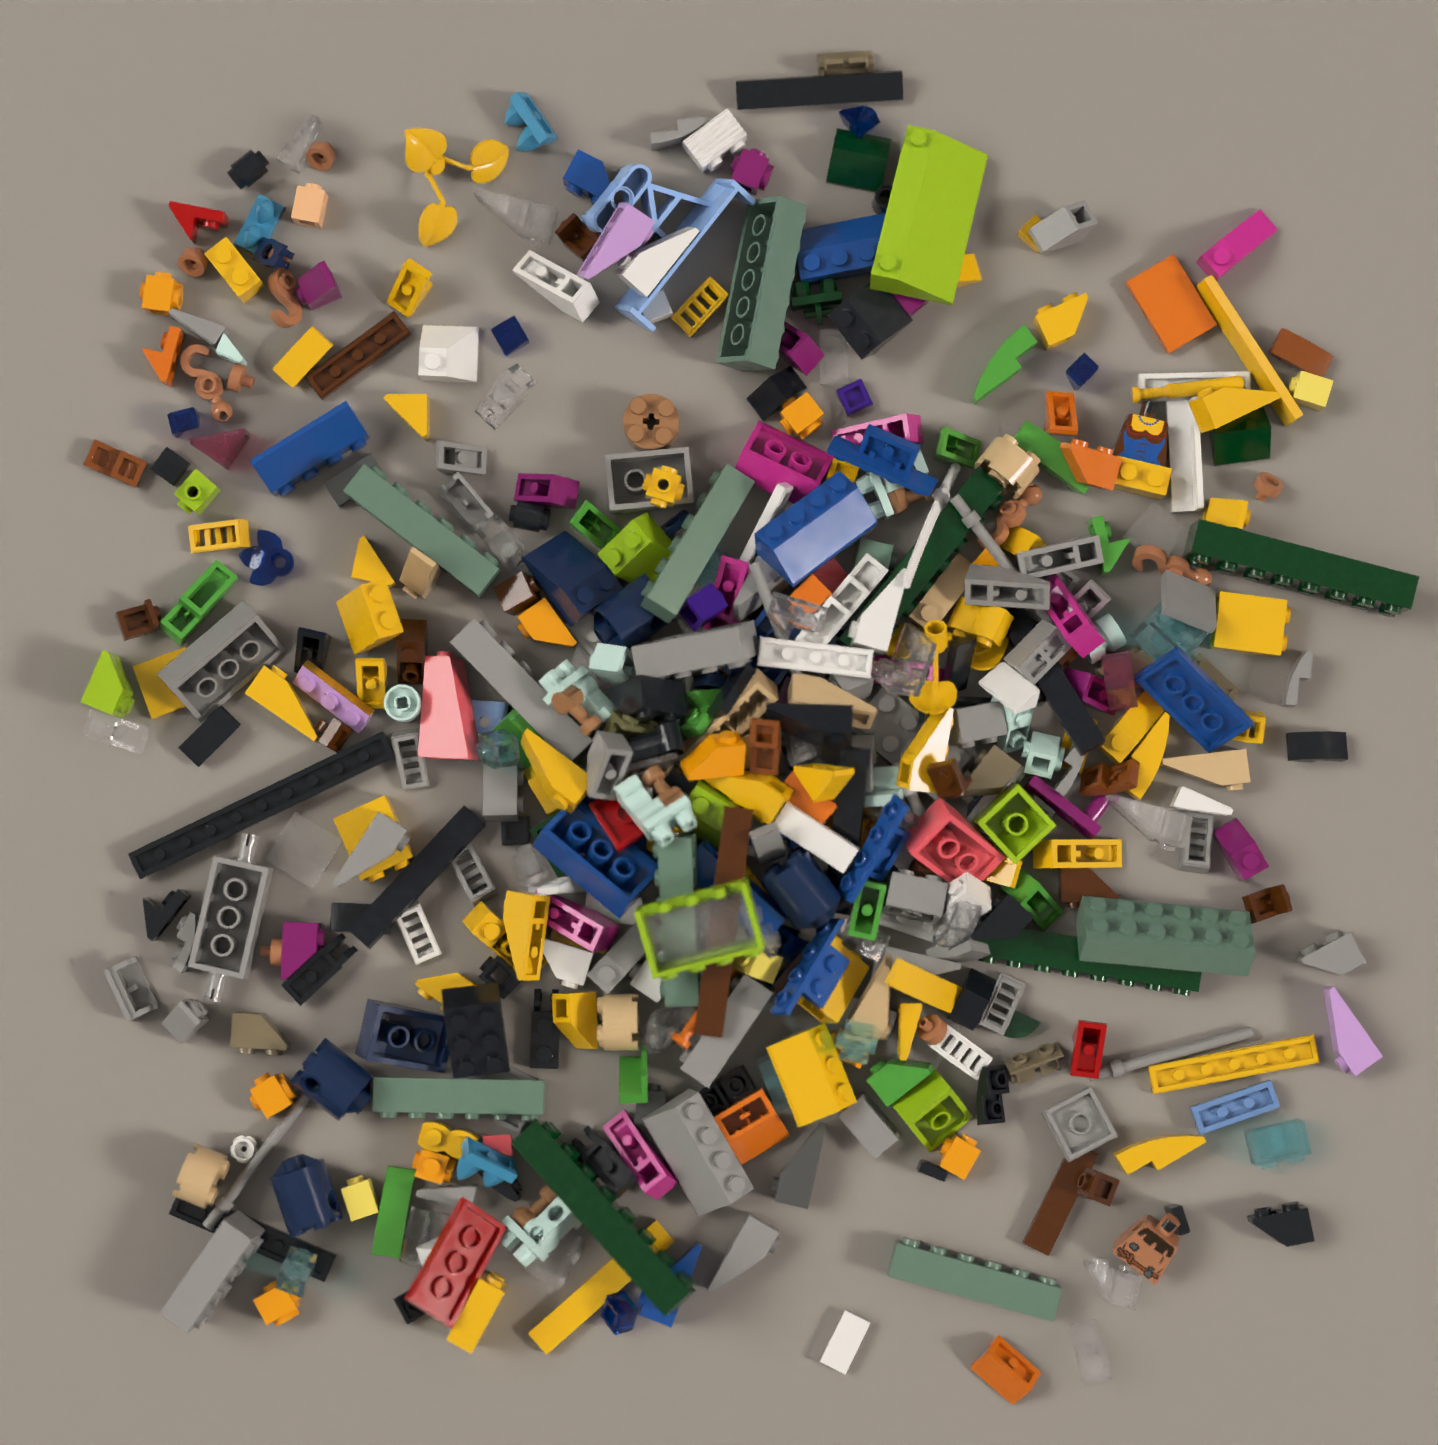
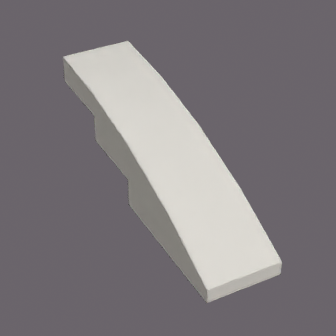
[795,553,889,645]

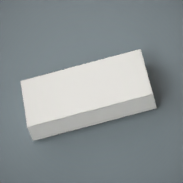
[820,1309,870,1375]

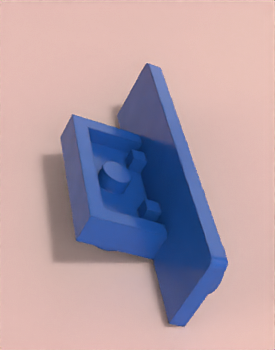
[827,424,938,497]
[837,794,910,903]
[771,918,850,1016]

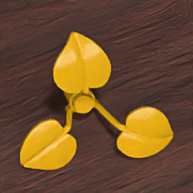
[404,128,509,247]
[885,620,1009,715]

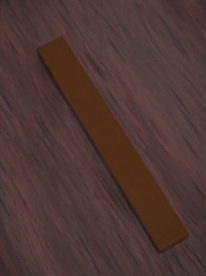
[694,806,753,1038]

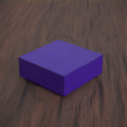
[836,379,873,417]

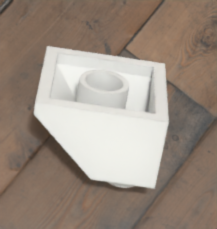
[418,325,479,383]

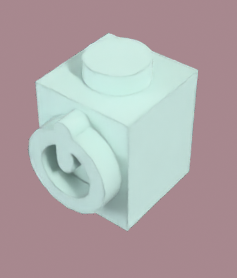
[1021,731,1065,779]

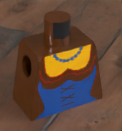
[1112,401,1168,467]

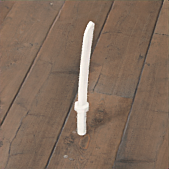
[903,463,961,589]

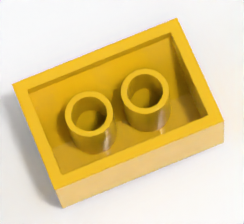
[766,1023,857,1127]

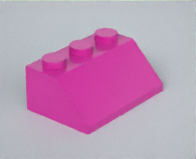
[735,421,834,504]

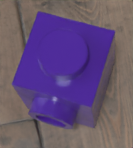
[679,583,728,632]

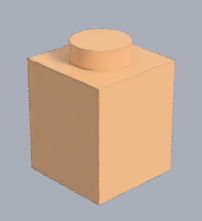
[291,183,328,229]

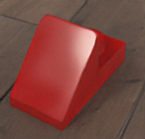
[169,201,229,244]
[1069,1020,1107,1079]

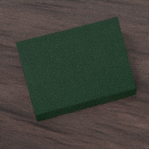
[826,128,891,193]
[1209,406,1271,467]

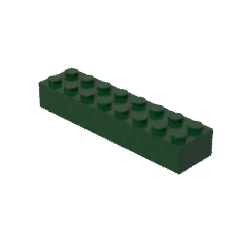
[1182,519,1420,617]
[511,1120,696,1316]

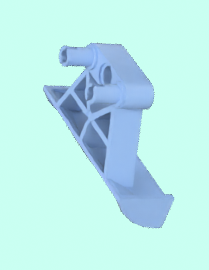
[581,164,757,332]

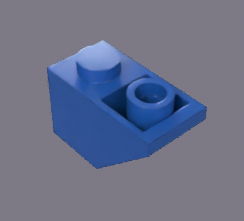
[563,149,616,205]

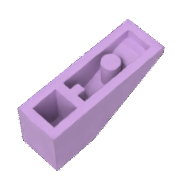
[576,202,655,279]
[1324,986,1383,1076]

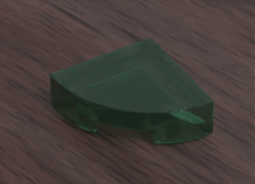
[1004,1010,1040,1038]

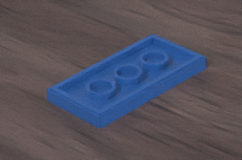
[1134,646,1253,753]

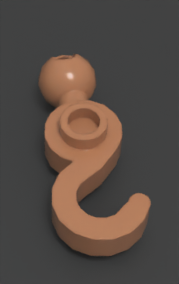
[268,247,302,328]
[180,344,233,422]
[974,484,1043,549]
[1132,545,1212,586]

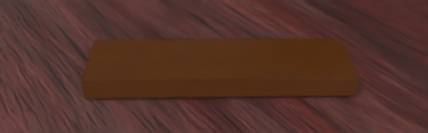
[305,311,412,400]
[1022,1150,1098,1256]

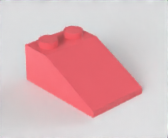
[905,798,1006,883]

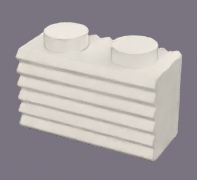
[682,108,747,173]

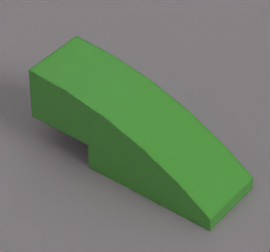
[971,324,1038,405]
[1014,420,1090,494]
[159,559,238,647]
[372,1166,416,1258]

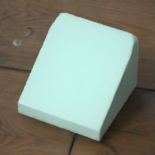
[216,333,247,366]

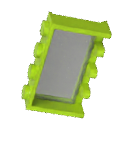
[634,877,766,980]

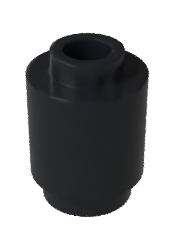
[227,149,269,190]
[509,500,551,533]

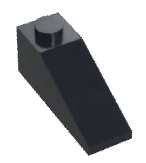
[766,703,853,751]

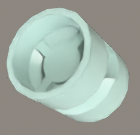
[1085,613,1127,664]
[384,685,422,723]

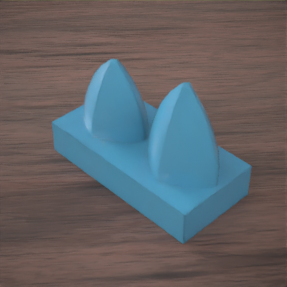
[505,92,558,151]
[234,194,285,254]
[457,1137,518,1187]

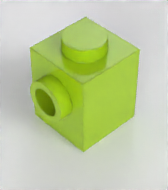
[174,469,222,516]

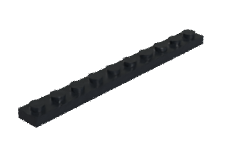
[128,731,395,879]

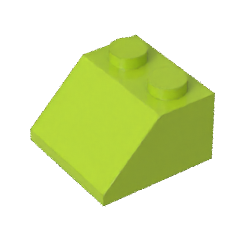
[597,512,672,582]
[80,650,135,719]
[676,779,744,851]
[971,782,1057,865]
[891,1068,973,1153]

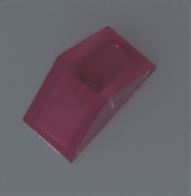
[190,428,250,470]
[1102,651,1138,711]

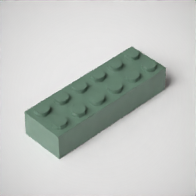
[716,196,807,371]
[343,464,501,599]
[1076,896,1256,976]

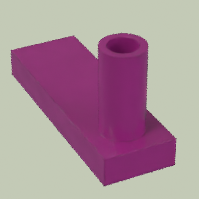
[1023,775,1114,839]

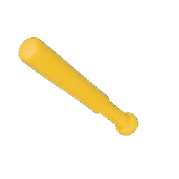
[1131,376,1244,403]

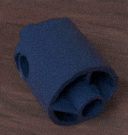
[593,573,675,651]
[762,846,841,930]
[290,1038,374,1121]
[269,1154,343,1238]

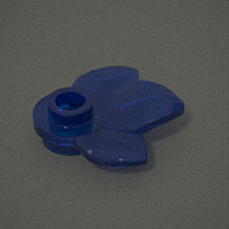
[239,530,294,586]

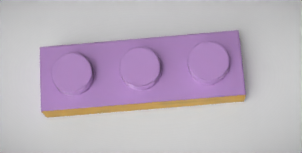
[293,660,375,733]

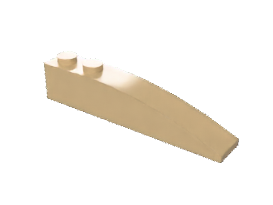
[652,668,778,797]

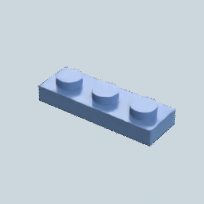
[1189,1080,1280,1135]

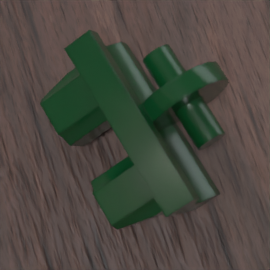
[791,278,842,326]

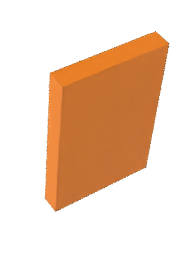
[1125,254,1217,354]

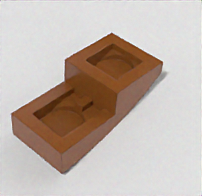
[1268,328,1334,377]
[83,439,147,488]
[749,718,781,776]
[1079,758,1140,796]

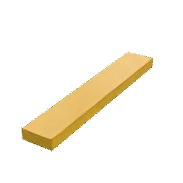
[1195,275,1303,427]
[1147,1034,1320,1094]
[528,1219,675,1355]

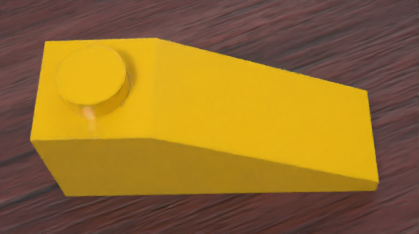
[1188,386,1281,433]
[245,665,321,743]
[1097,690,1165,764]
[520,728,587,814]
[1033,839,1122,869]
[503,890,551,980]

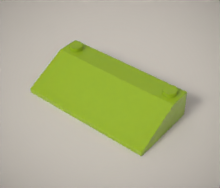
[870,125,988,306]

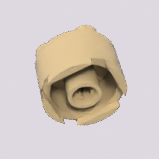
[974,434,1040,499]
[597,994,640,1051]
[172,1143,231,1209]

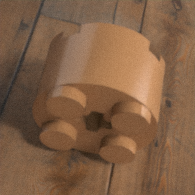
[623,394,679,451]

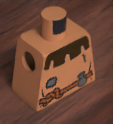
[1112,1213,1180,1285]

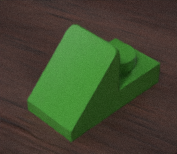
[1087,515,1130,576]
[680,689,721,738]

